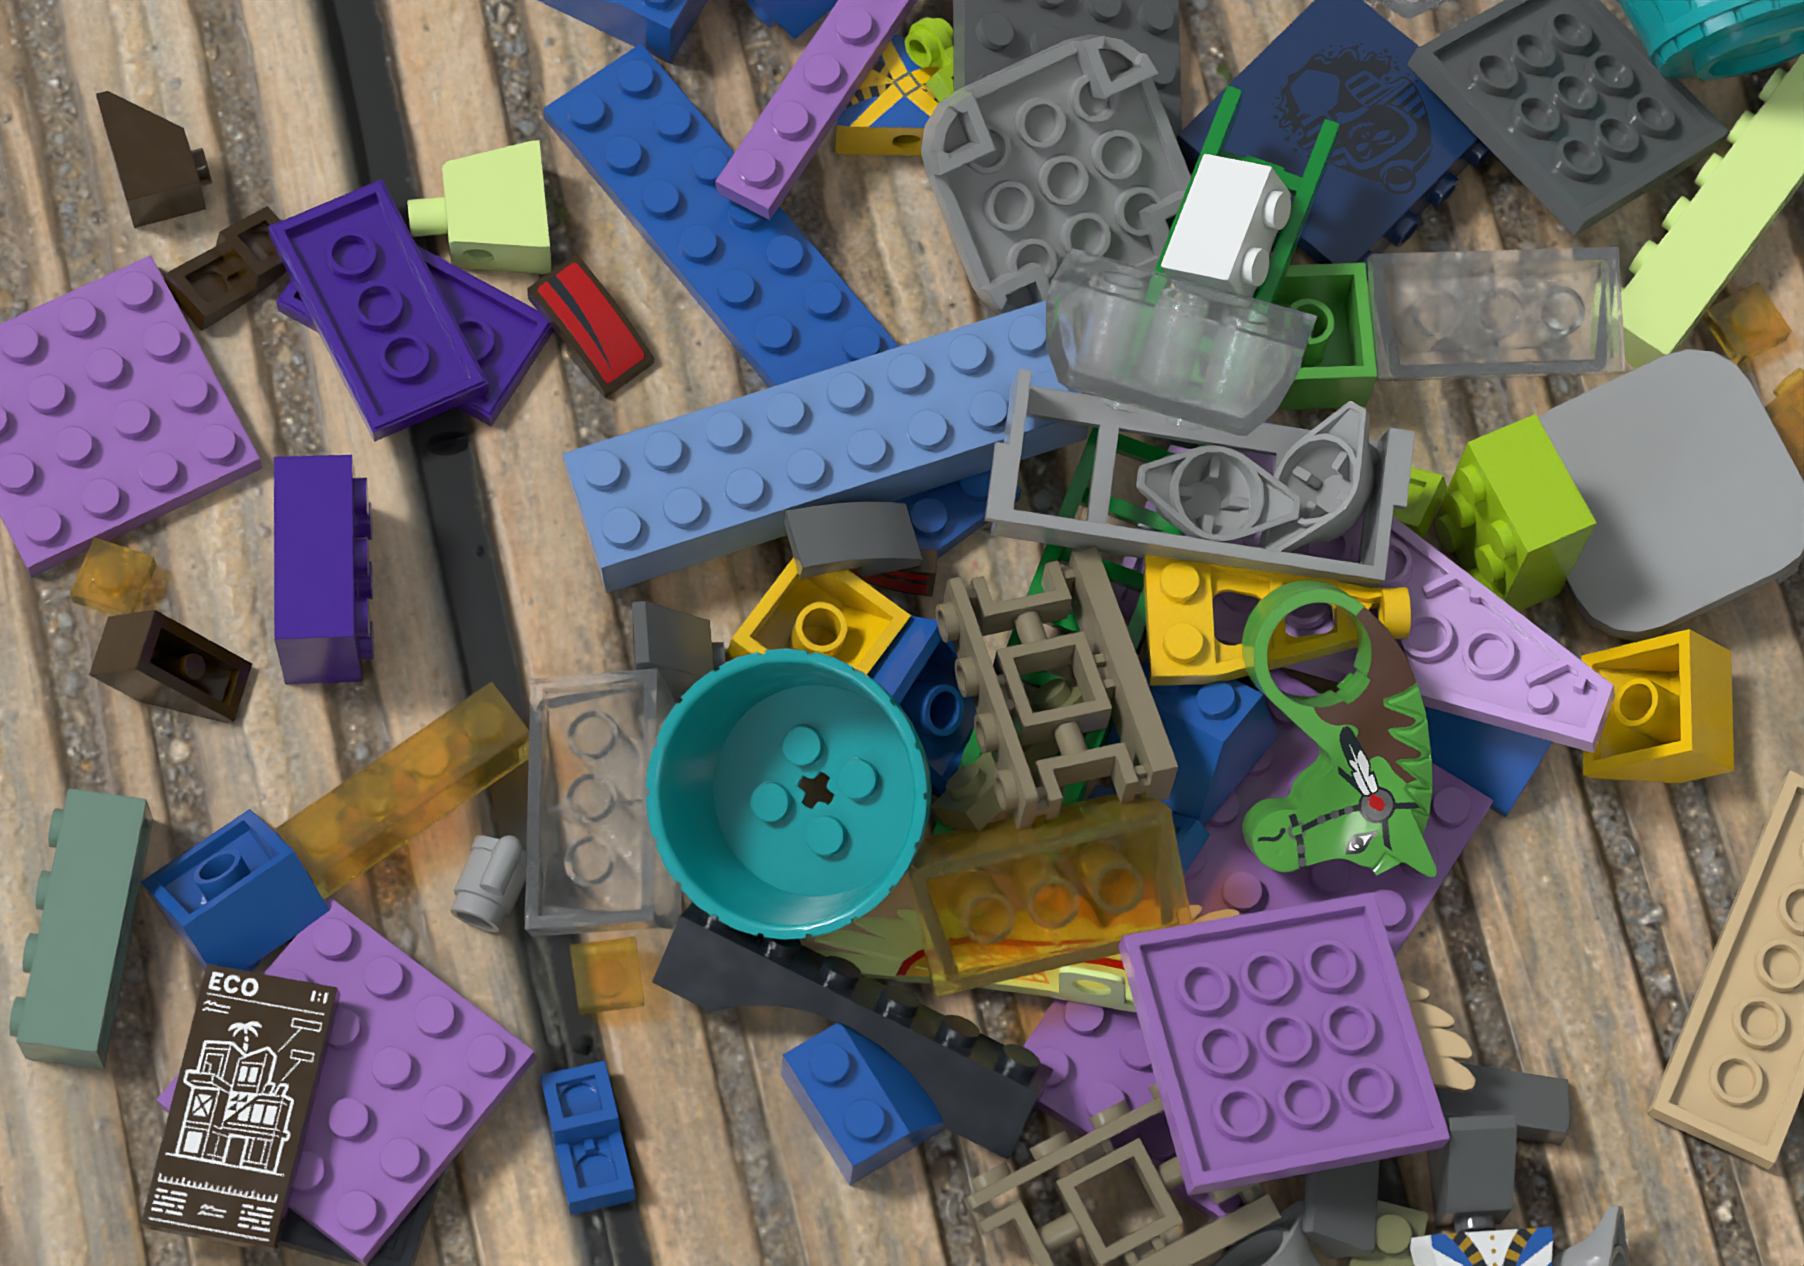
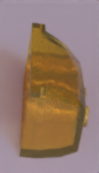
[908,794,1192,997]

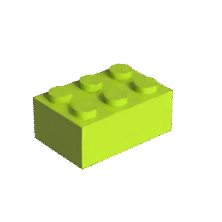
[1435,414,1597,612]

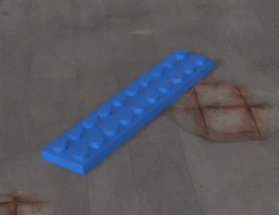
[543,43,1022,559]

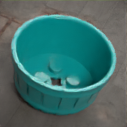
[1617,0,1804,80]
[646,649,932,939]

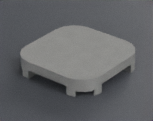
[921,35,1191,323]
[1539,349,1804,641]

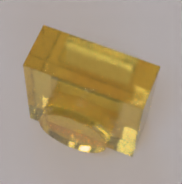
[1702,282,1792,366]
[70,537,157,616]
[570,936,644,1015]

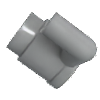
[451,835,535,932]

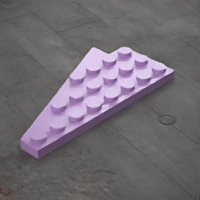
[1112,410,1615,753]

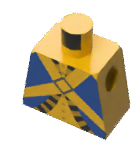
[835,35,940,156]

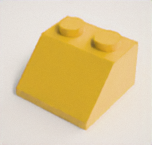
[725,557,911,675]
[1581,629,1734,783]

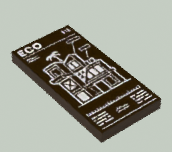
[141,964,341,1253]

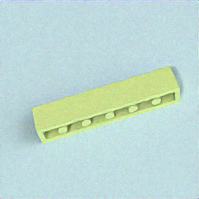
[1593,54,1804,369]

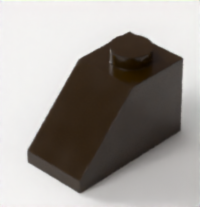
[96,91,212,228]
[89,610,252,723]

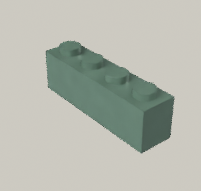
[9,788,154,1069]

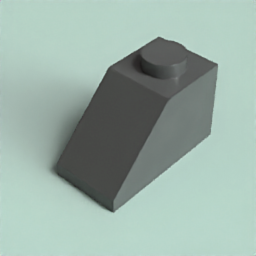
[632,601,726,708]
[1427,1114,1517,1233]

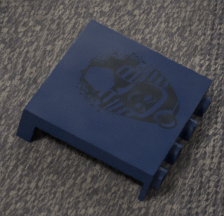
[1177,0,1493,281]

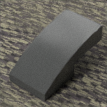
[784,502,922,579]

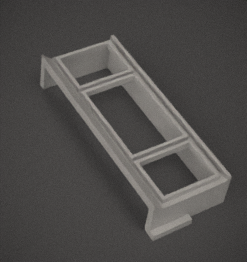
[984,369,1415,588]

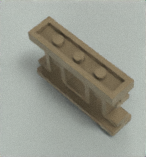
[936,546,1178,830]
[963,1083,1281,1266]

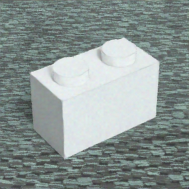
[1160,154,1292,307]

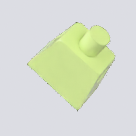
[408,140,552,274]

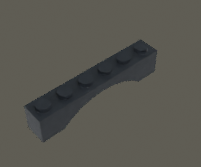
[652,902,1054,1160]

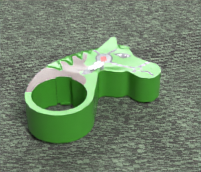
[1242,580,1437,877]

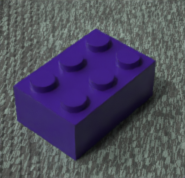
[274,455,374,684]

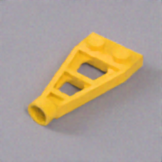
[1143,555,1411,686]

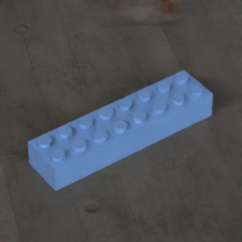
[562,300,1088,593]

